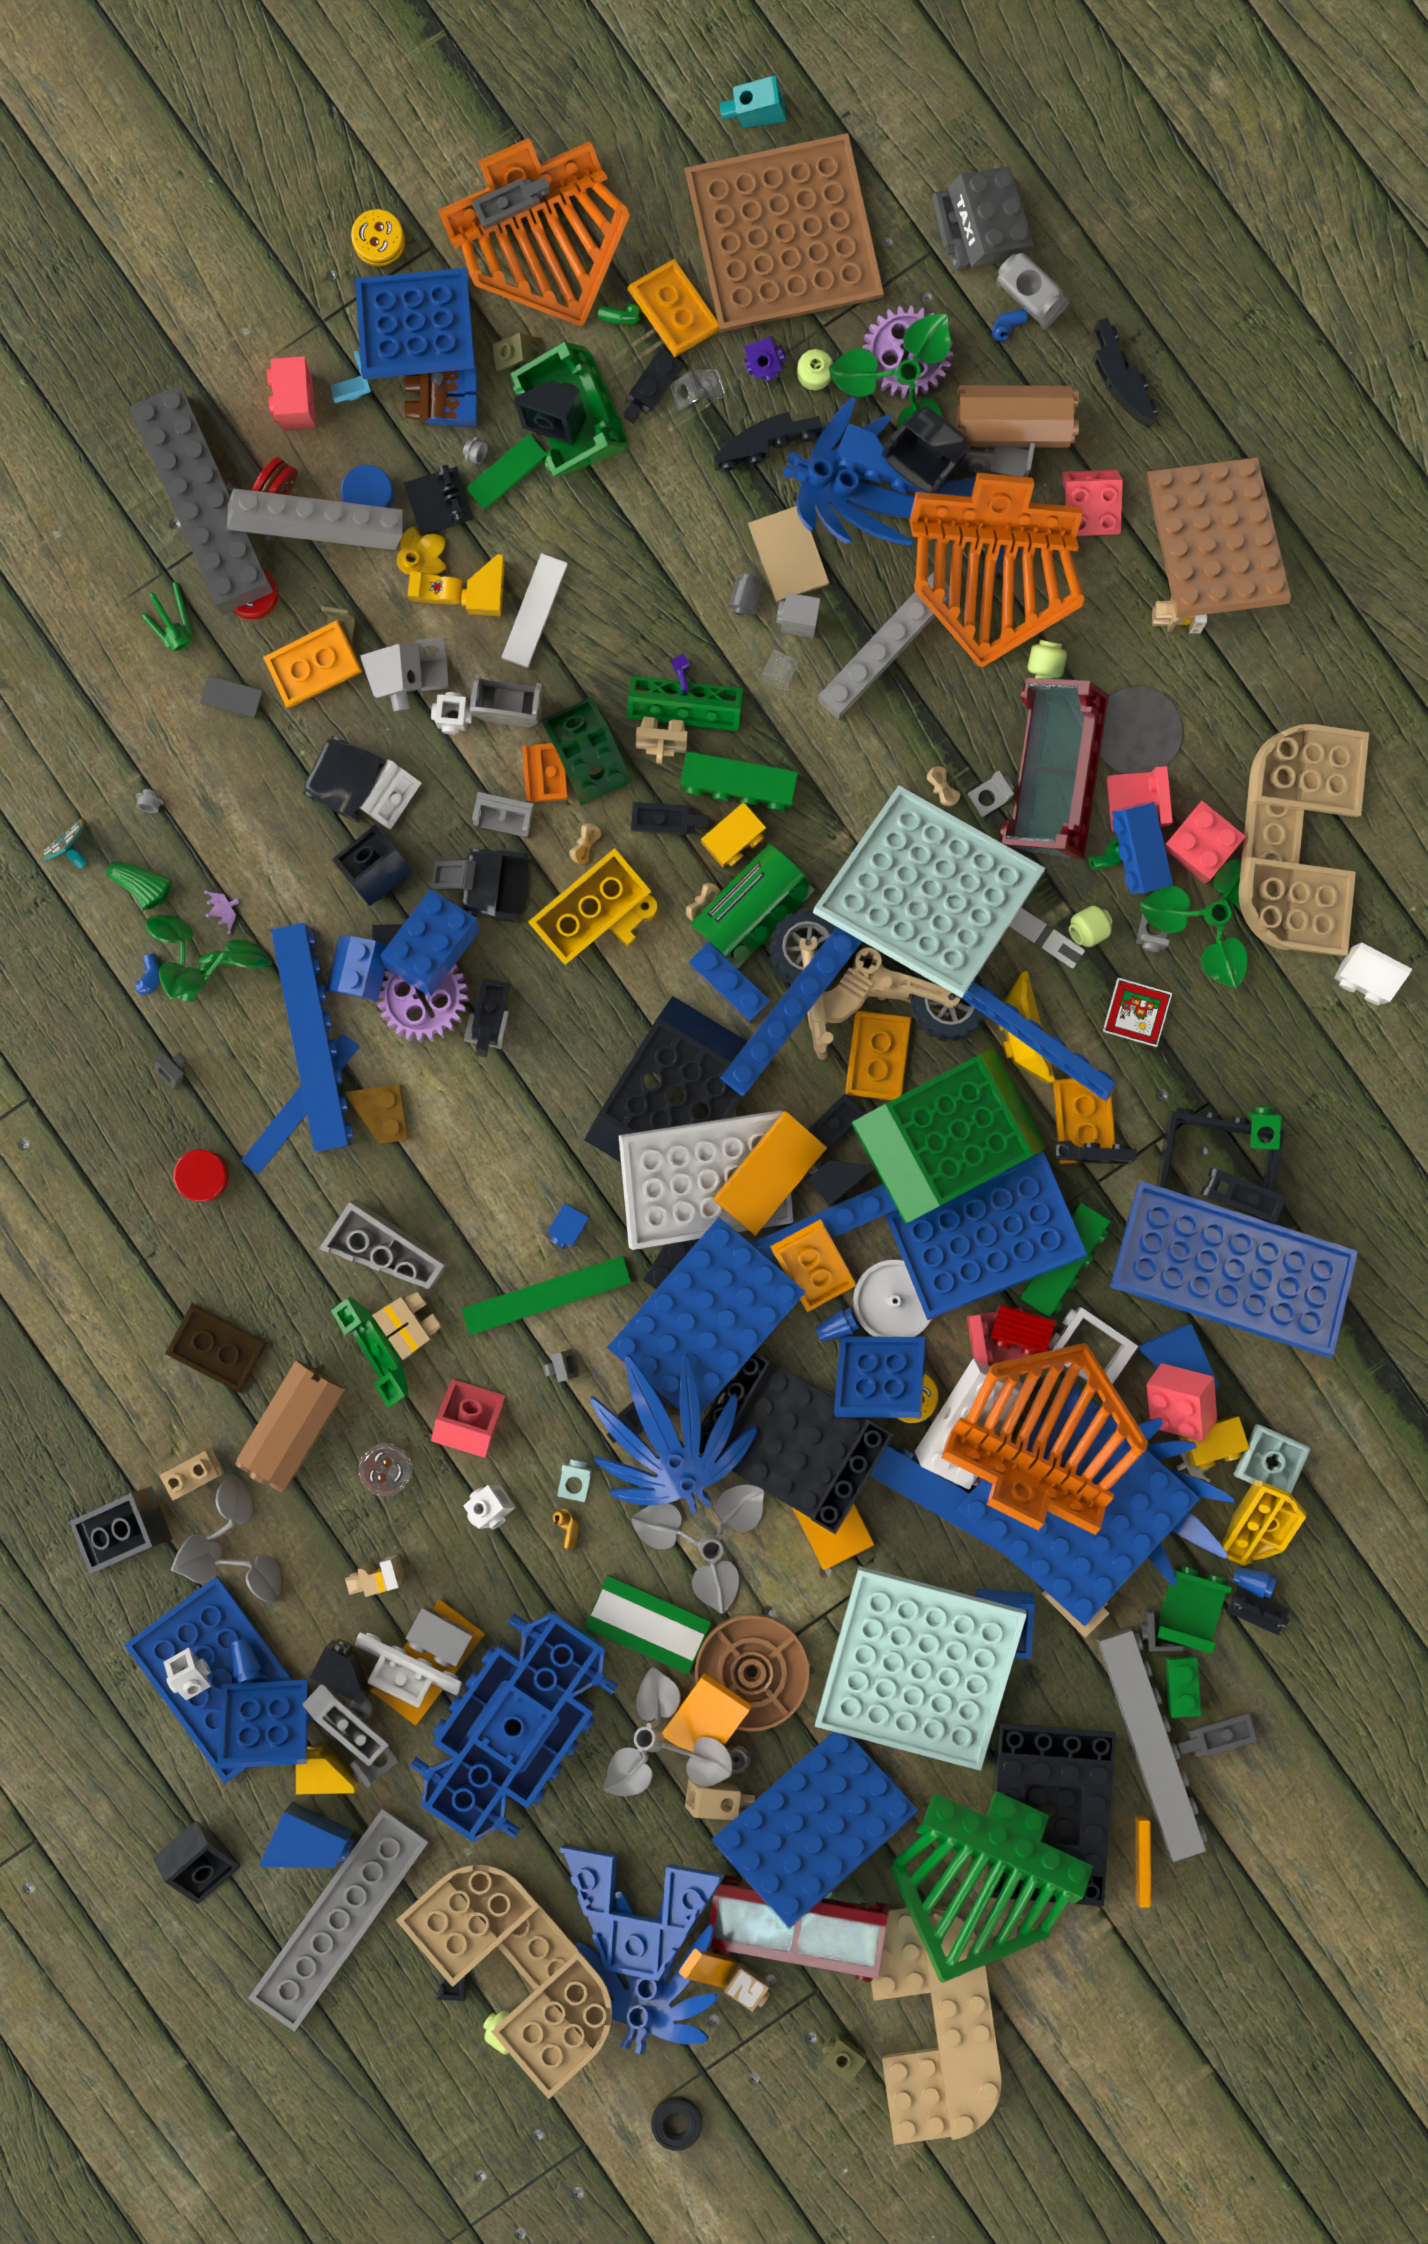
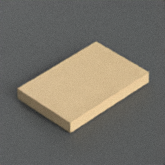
[748,506,829,603]

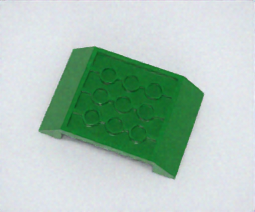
[851,1048,1047,1224]

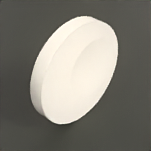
[853,1260,931,1337]

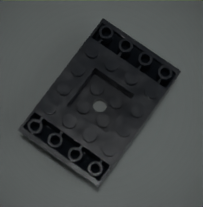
[988,1723,1116,1906]

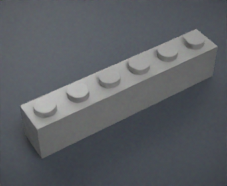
[227,488,403,550]
[818,572,949,720]

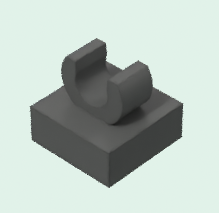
[154,1052,188,1089]
[542,1349,579,1382]

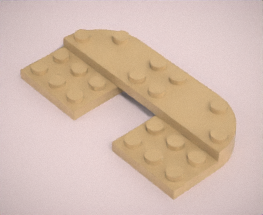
[1239,724,1369,956]
[396,1864,612,2099]
[863,1905,1001,2145]

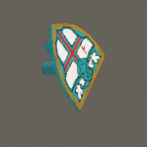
[38,818,88,869]

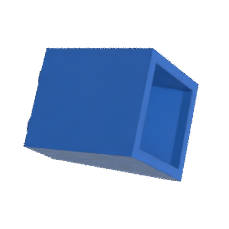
[259,1802,355,1868]

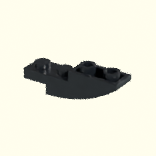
[1093,317,1158,428]
[714,411,822,472]

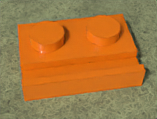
[522,743,568,803]

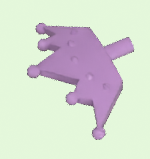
[204,890,239,934]

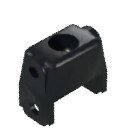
[881,407,971,494]
[302,736,386,823]
[461,849,532,923]

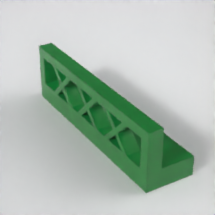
[627,676,743,731]

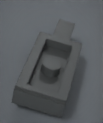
[471,176,551,230]
[932,191,970,271]
[1175,1712,1258,1757]

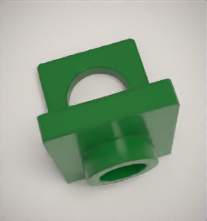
[1247,1106,1281,1149]

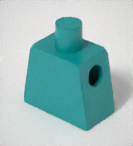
[719,76,787,128]

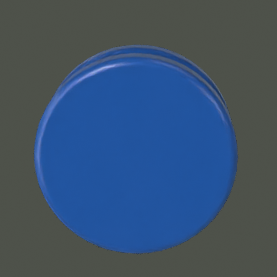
[340,465,394,508]

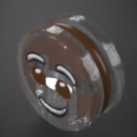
[358,1442,413,1497]

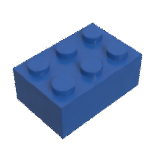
[380,889,480,997]

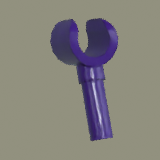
[671,654,691,693]

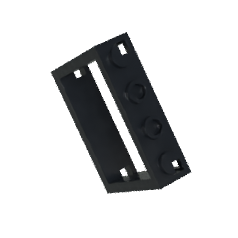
[1156,1107,1284,1222]

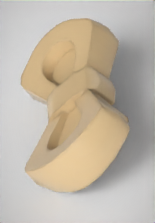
[927,766,960,806]
[569,823,601,864]
[686,883,721,921]

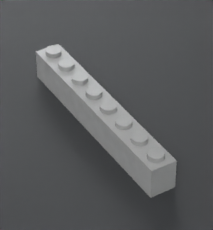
[1096,1627,1208,1862]

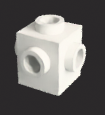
[431,692,472,735]
[463,1484,516,1530]
[164,1648,211,1700]

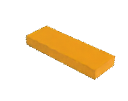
[1135,1815,1151,1908]
[679,1948,739,1987]

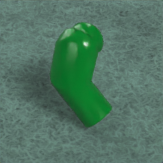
[598,304,641,324]
[1089,838,1121,870]
[198,950,237,974]

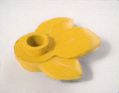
[396,526,446,575]

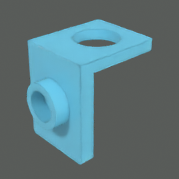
[330,350,371,403]

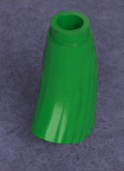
[106,861,172,911]

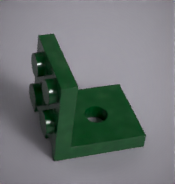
[541,697,632,806]

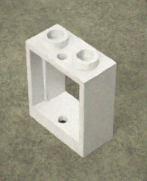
[1048,1307,1138,1384]

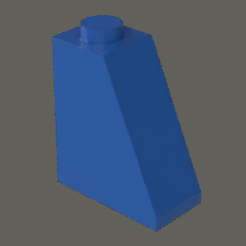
[1137,1323,1219,1389]

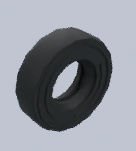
[651,2096,702,2151]

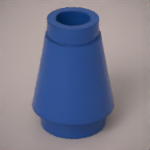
[815,1308,860,1342]
[1232,1566,1277,1599]
[231,1638,262,1683]

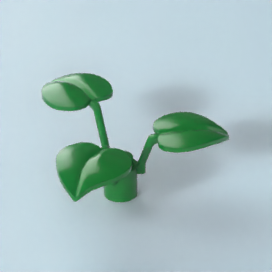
[829,314,951,428]
[1140,858,1247,989]
[146,915,273,1002]

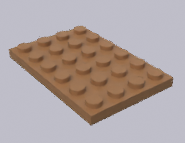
[1146,458,1291,618]

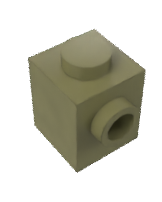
[820,2033,867,2084]

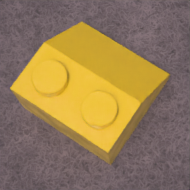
[296,1745,361,1794]

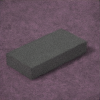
[201,676,264,719]
[432,860,476,891]

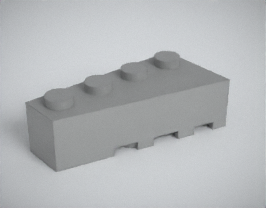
[319,1199,450,1289]

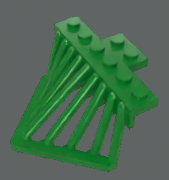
[890,1792,1093,1983]

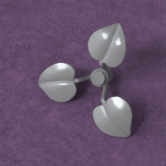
[171,1474,281,1603]
[631,1484,764,1614]
[603,1667,733,1796]

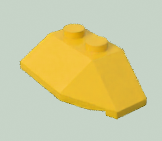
[998,971,1055,1084]
[1222,1479,1307,1566]

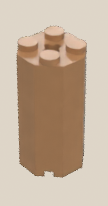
[956,385,1079,448]
[235,1360,347,1493]

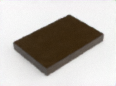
[165,1303,268,1393]

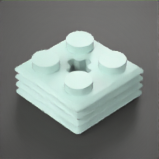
[1234,1424,1310,1494]

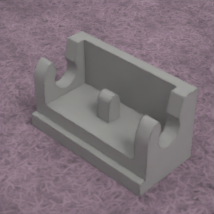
[472,792,534,838]

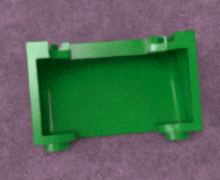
[511,342,629,477]

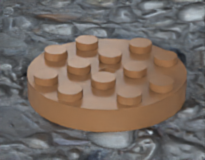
[695,1614,809,1731]

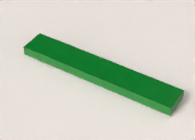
[461,1256,631,1335]

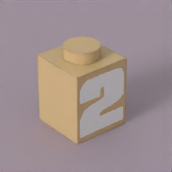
[724,1962,770,2012]

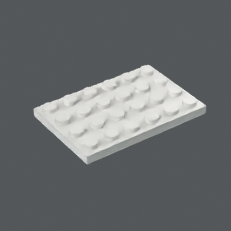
[619,1110,793,1250]

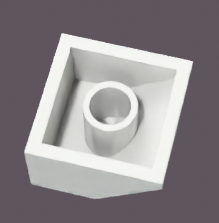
[1334,942,1412,1005]

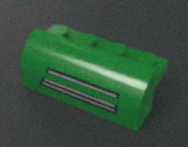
[690,844,815,969]

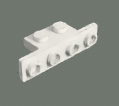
[355,1633,463,1708]

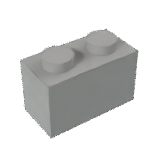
[776,593,820,638]
[405,1605,474,1667]

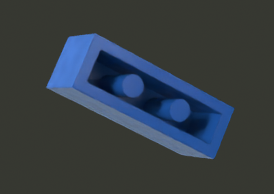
[1112,802,1173,894]
[689,942,770,1023]

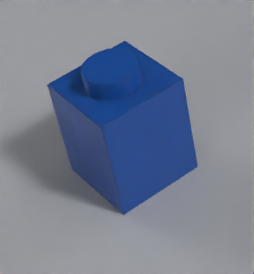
[547,1203,590,1249]

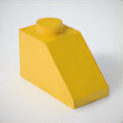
[461,554,505,616]

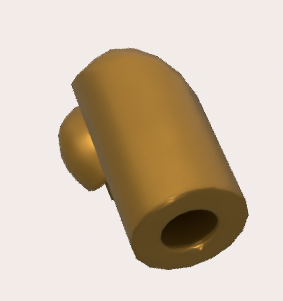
[552,1509,580,1550]

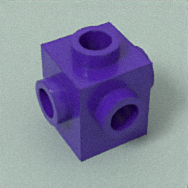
[744,335,787,382]

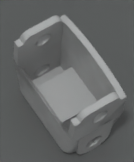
[996,253,1070,330]
[470,674,543,727]

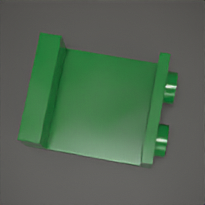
[1155,1566,1232,1654]

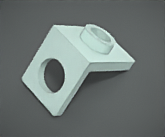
[557,1459,592,1502]

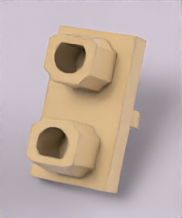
[636,717,687,764]

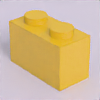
[701,802,766,868]
[1179,1416,1249,1470]

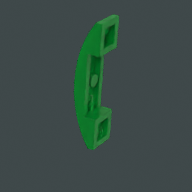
[331,1297,408,1408]

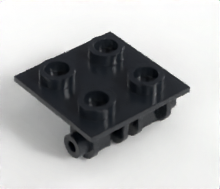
[403,465,474,536]

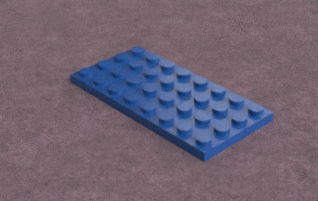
[1110,1181,1358,1358]

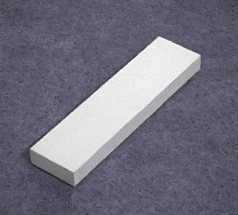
[502,553,568,669]

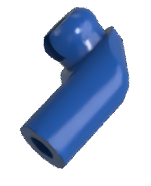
[992,309,1027,342]
[135,953,160,995]

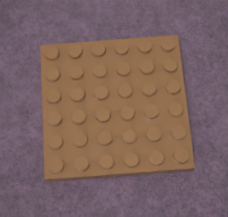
[685,133,884,333]

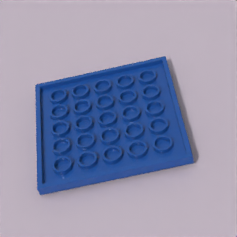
[956,1385,1200,1627]

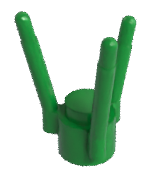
[142,581,194,652]

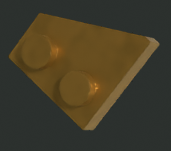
[345,1084,409,1144]

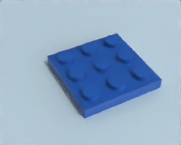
[834,1337,927,1418]
[217,1679,309,1769]

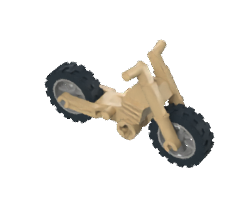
[769,910,985,1060]

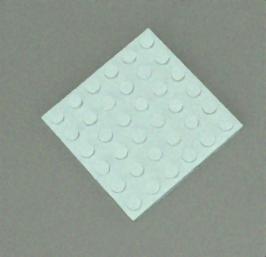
[813,785,1045,998]
[815,1566,1027,1771]

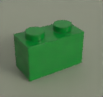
[1163,1654,1201,1718]

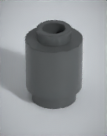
[729,573,763,618]

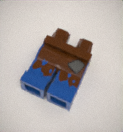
[404,366,478,428]

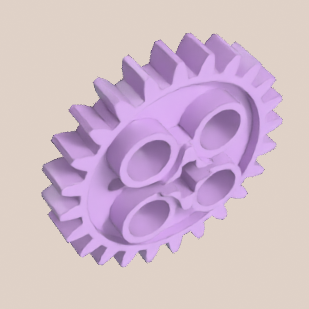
[862,306,953,399]
[377,964,469,1043]

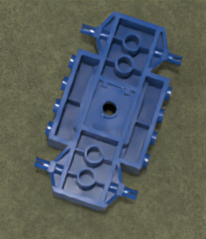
[409,1611,618,1842]

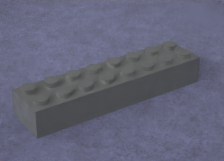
[129,384,273,615]

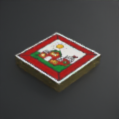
[1102,978,1172,1048]

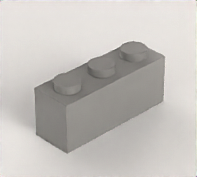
[302,1684,388,1766]

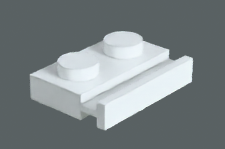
[359,759,421,830]

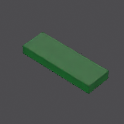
[466,434,546,511]

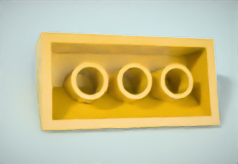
[528,848,651,965]

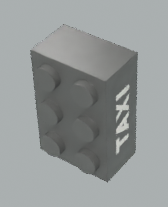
[948,166,1034,267]

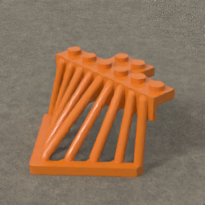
[437,138,630,326]
[909,473,1084,667]
[941,1343,1148,1535]

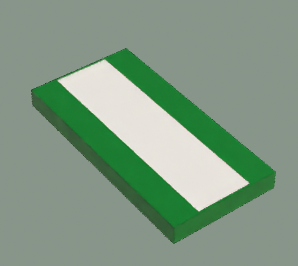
[584,1575,711,1674]

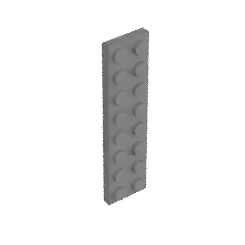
[248,1807,429,2032]

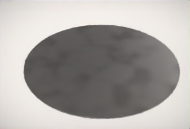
[1100,687,1183,774]

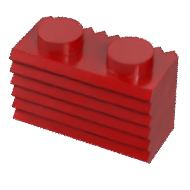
[989,1304,1055,1355]

